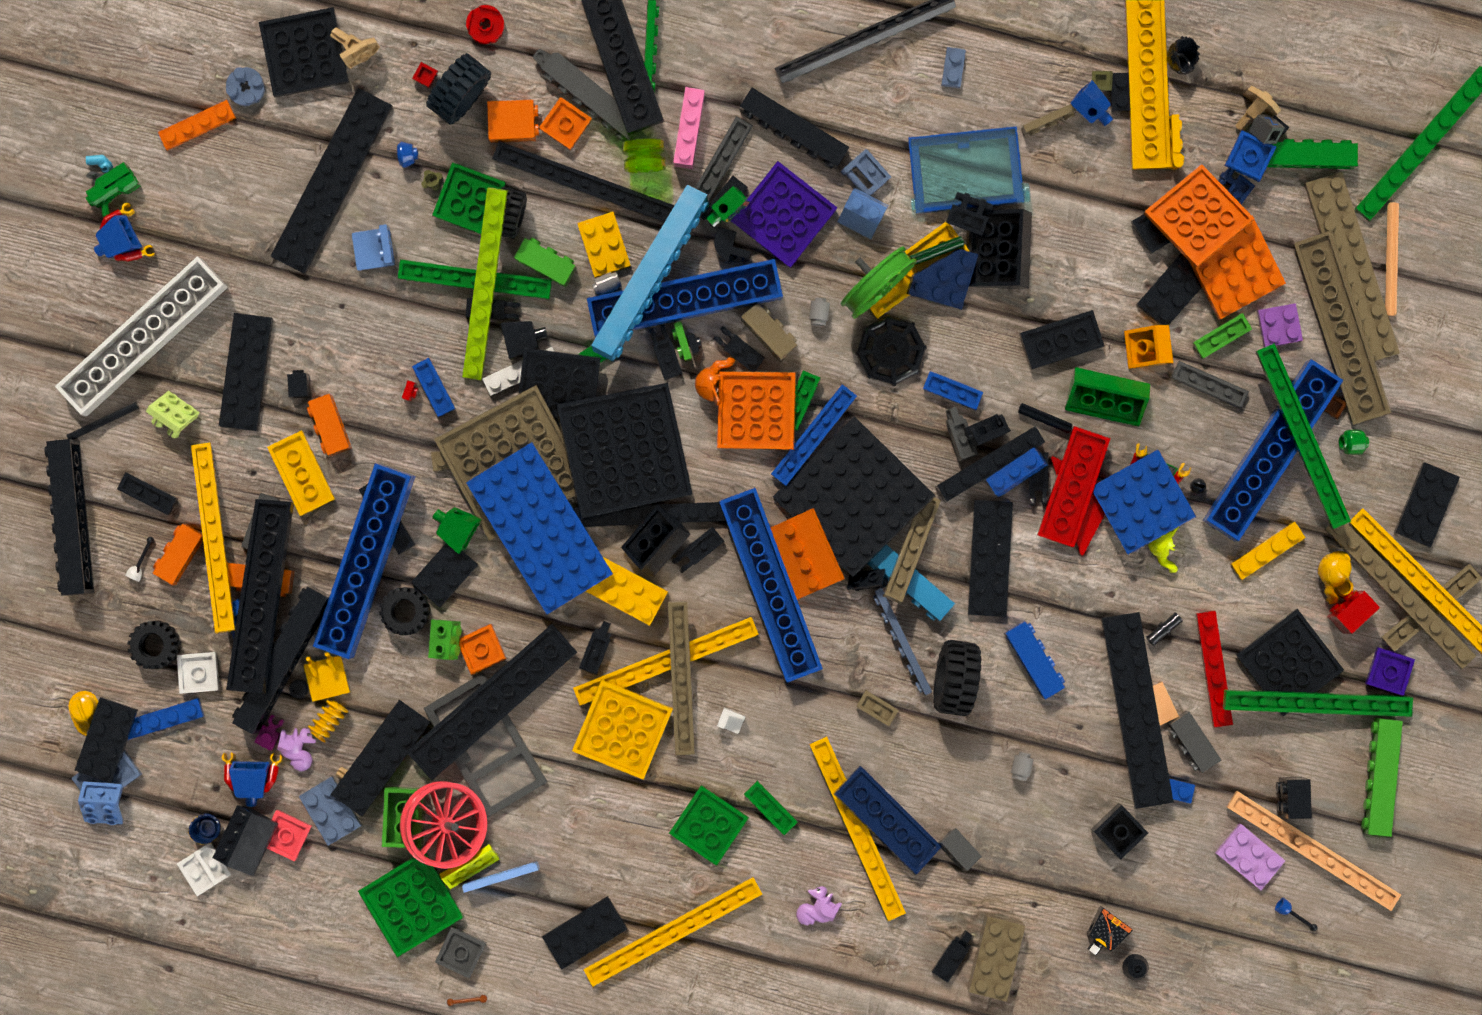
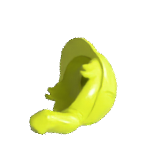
[1148,527,1179,573]

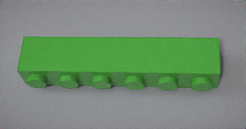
[1361,718,1403,837]

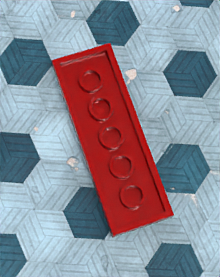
[1037,426,1111,548]

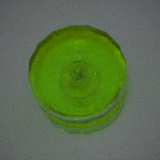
[623,139,666,173]

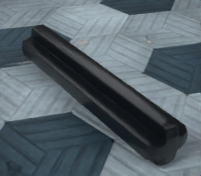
[1018,403,1073,433]

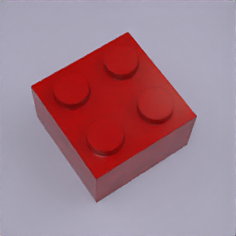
[1327,590,1380,634]

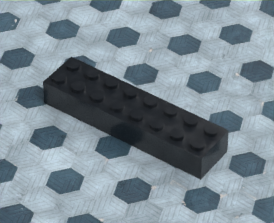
[44,439,95,596]
[232,586,330,734]

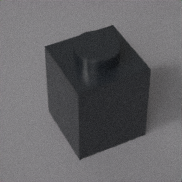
[287,370,311,399]

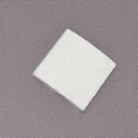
[177,843,231,896]

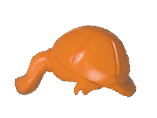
[695,357,735,406]

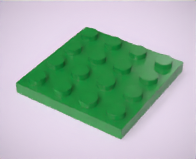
[358,853,464,957]

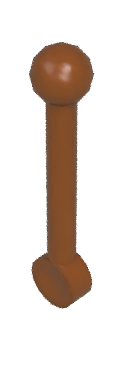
[447,995,487,1006]

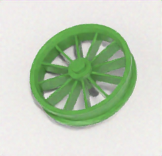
[840,246,917,319]

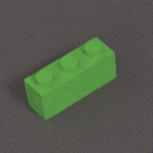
[514,237,576,288]

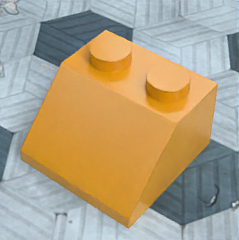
[1124,325,1173,369]

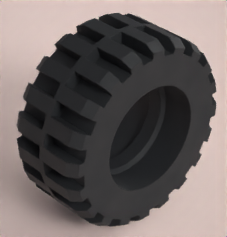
[933,640,982,716]

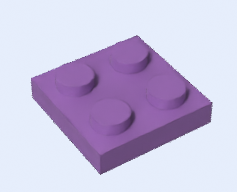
[1257,303,1303,348]

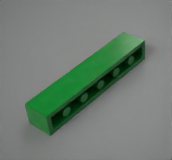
[1267,139,1358,169]

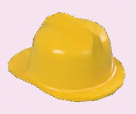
[68,691,99,736]

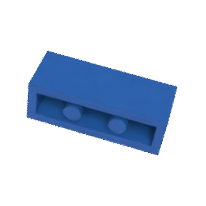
[986,447,1048,497]

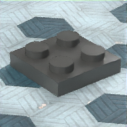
[435,926,487,979]

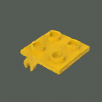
[303,652,350,702]

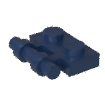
[1218,168,1255,204]

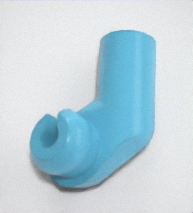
[86,155,113,173]

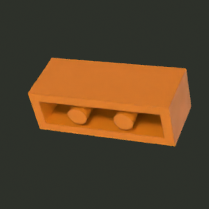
[307,394,352,456]
[153,524,203,585]

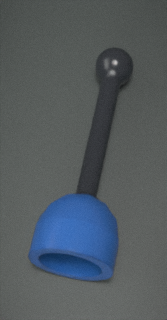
[1275,898,1318,931]

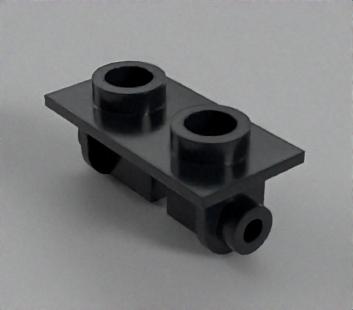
[847,569,889,591]

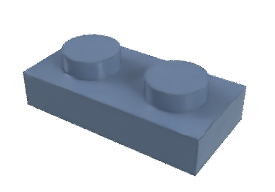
[941,47,966,89]

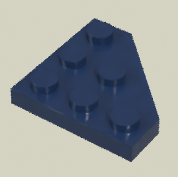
[907,249,978,310]

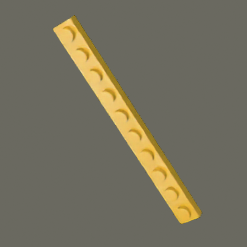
[191,443,235,634]
[1349,508,1482,654]
[573,617,759,706]
[810,736,906,921]
[583,877,762,987]

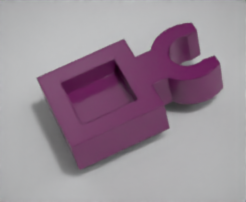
[254,714,284,751]

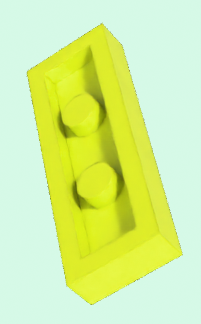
[440,844,500,889]

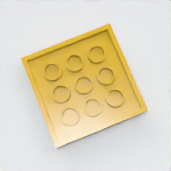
[572,679,673,780]

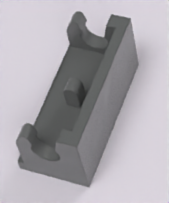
[938,828,982,872]

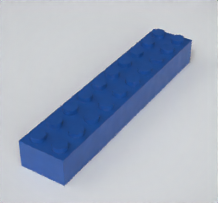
[587,259,783,338]
[1202,359,1344,542]
[313,463,416,659]
[719,487,823,682]

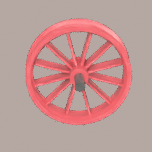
[400,781,487,869]

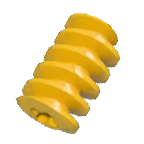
[307,700,349,743]

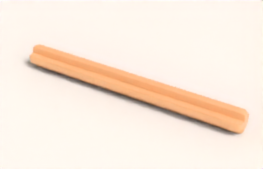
[1385,202,1399,316]

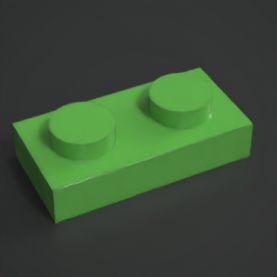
[671,322,692,362]

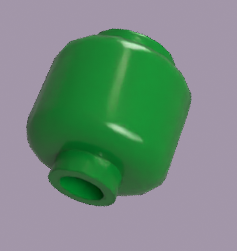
[1338,430,1369,455]

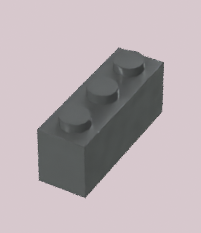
[1167,711,1221,773]

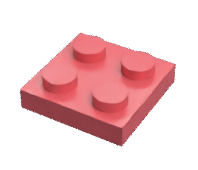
[267,809,312,861]

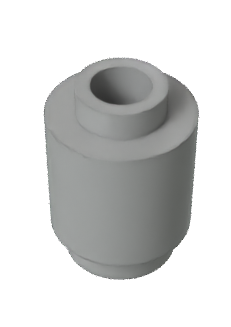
[592,272,622,295]
[809,298,830,326]
[1011,752,1034,781]

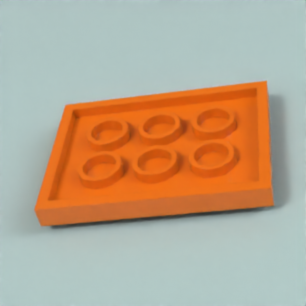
[770,508,845,600]

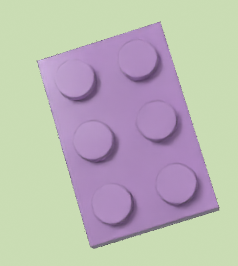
[1215,823,1285,890]

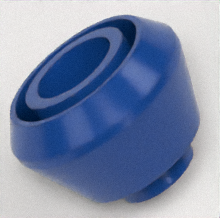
[397,142,419,168]

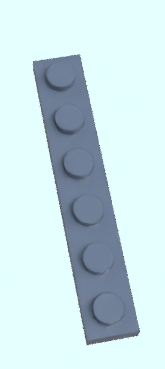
[873,588,932,695]

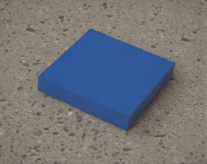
[1224,130,1276,182]

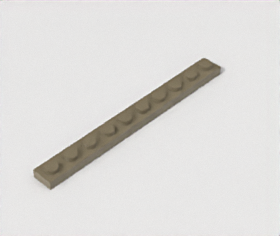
[1324,524,1476,669]

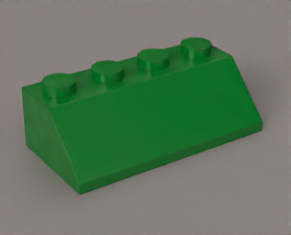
[1065,367,1150,427]

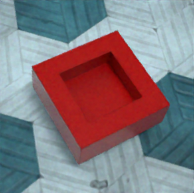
[412,62,438,89]
[402,380,419,402]

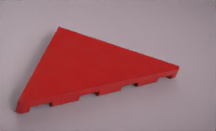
[1050,456,1105,556]

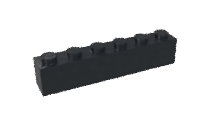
[740,87,849,170]
[935,426,1045,503]

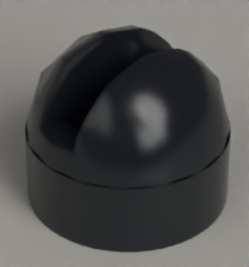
[1190,478,1206,494]

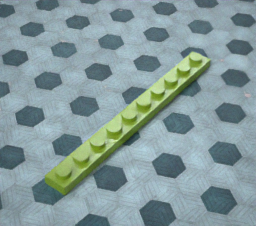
[462,187,508,380]

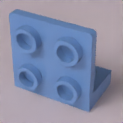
[352,224,395,271]
[78,781,123,825]

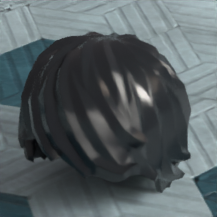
[1167,36,1200,75]

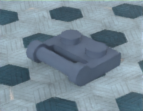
[841,149,891,196]

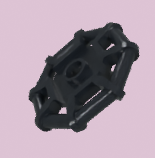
[855,314,927,386]

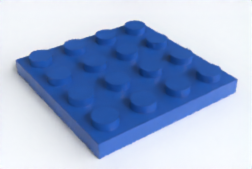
[1093,450,1196,555]

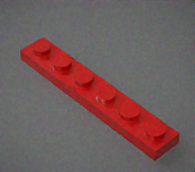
[1195,611,1233,728]

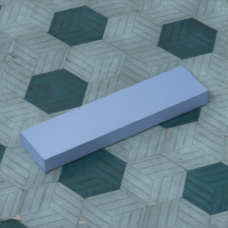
[462,861,539,893]

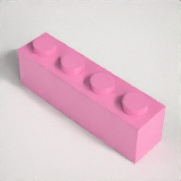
[673,87,705,169]

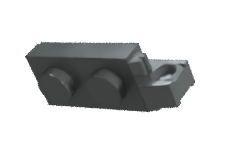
[945,407,978,461]

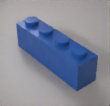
[1004,621,1065,700]

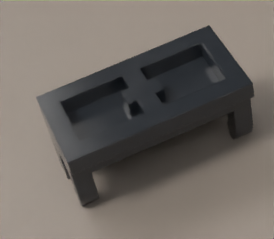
[963,414,1011,448]

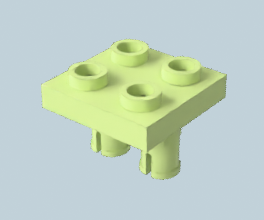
[146,391,200,438]

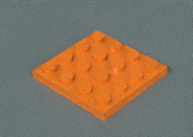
[1144,164,1254,268]
[1190,215,1286,319]
[717,372,796,450]

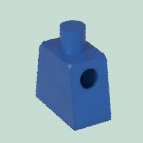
[1070,80,1113,126]

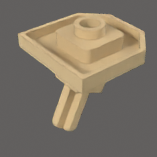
[330,27,380,70]
[1236,86,1281,131]

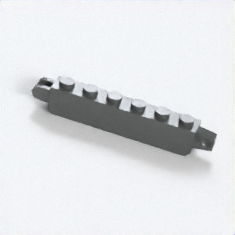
[533,49,649,147]

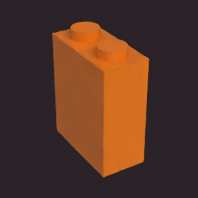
[487,100,539,143]

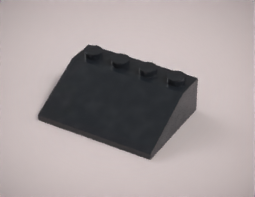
[968,209,1032,289]

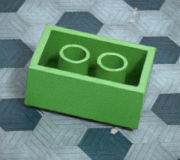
[382,787,426,849]

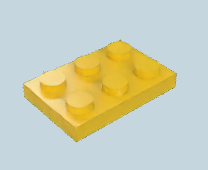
[577,212,631,278]

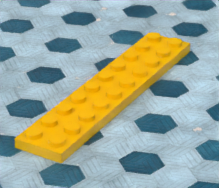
[1125,0,1171,170]

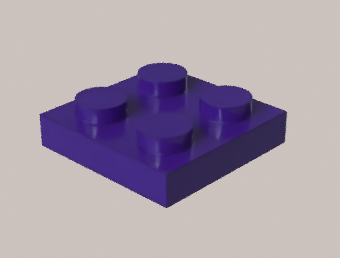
[1365,647,1415,696]

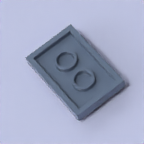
[71,749,142,791]
[299,776,362,846]

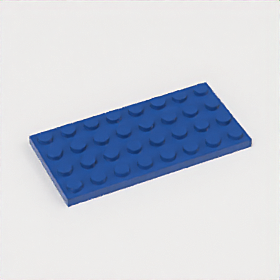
[466,442,613,615]

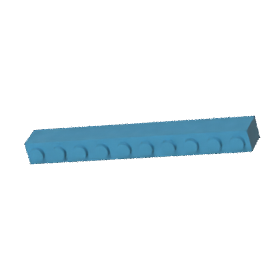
[591,185,709,362]

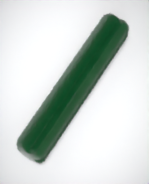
[910,236,965,265]

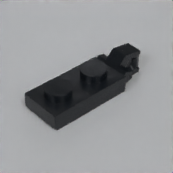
[579,621,612,675]
[932,930,973,983]

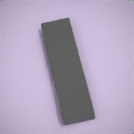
[1170,361,1249,409]

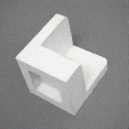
[717,708,746,734]

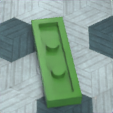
[1192,313,1252,359]

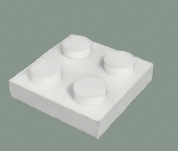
[177,652,220,694]

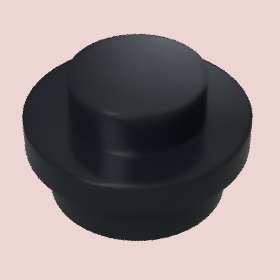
[289,679,309,699]

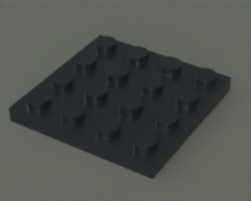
[259,7,349,98]
[519,347,601,427]
[1236,609,1344,717]

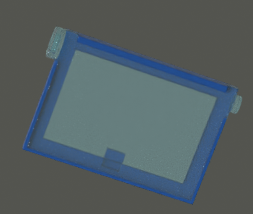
[908,126,1030,214]

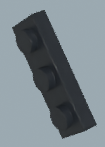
[117,472,178,515]

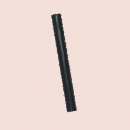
[66,402,139,440]

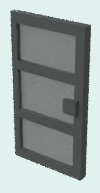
[424,673,547,817]

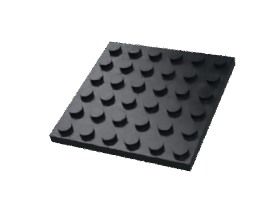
[556,383,693,519]
[773,416,936,578]

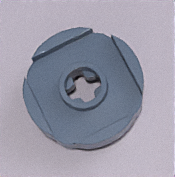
[226,67,265,107]

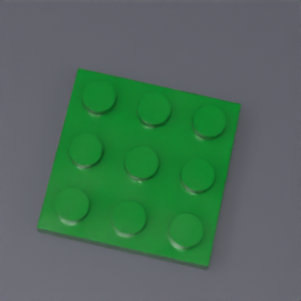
[432,162,507,235]
[669,785,749,866]

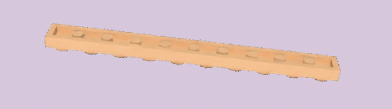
[1226,791,1401,911]

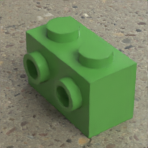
[428,619,462,660]

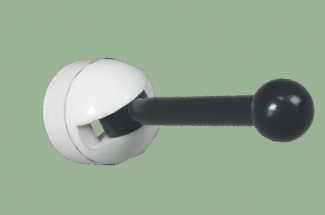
[125,537,154,582]

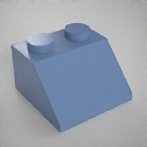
[837,188,889,239]

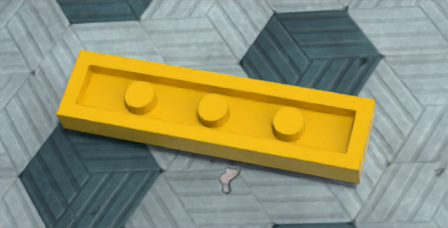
[1230,522,1306,580]

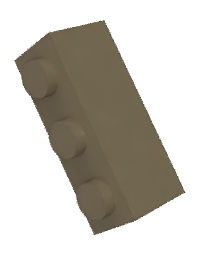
[741,303,797,362]

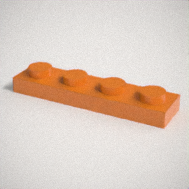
[158,100,236,151]

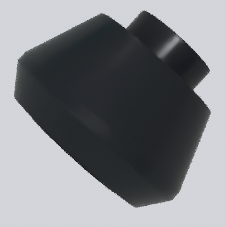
[1122,954,1149,981]

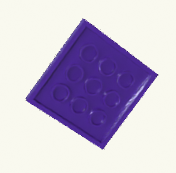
[730,161,838,268]

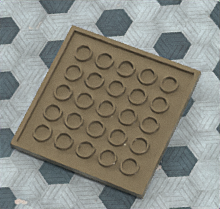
[434,385,575,541]

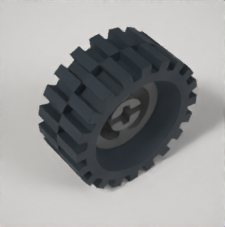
[426,53,491,125]

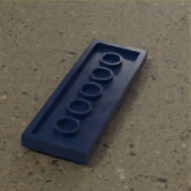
[833,766,942,875]

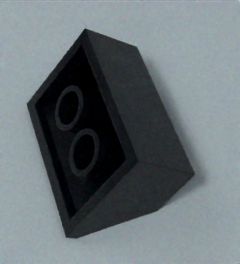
[621,505,691,577]
[212,805,279,876]

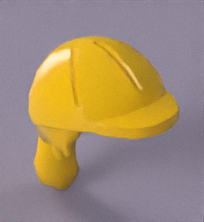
[1318,551,1352,604]

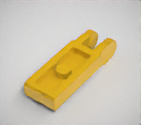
[1169,114,1184,170]

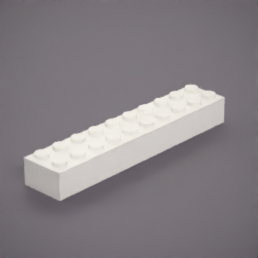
[55,256,228,416]

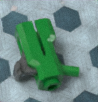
[85,162,141,217]

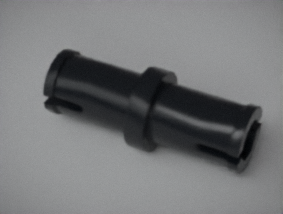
[1146,612,1183,646]

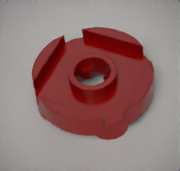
[466,5,505,44]

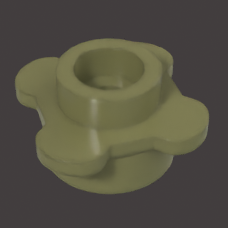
[421,170,443,191]

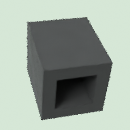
[1249,115,1285,144]

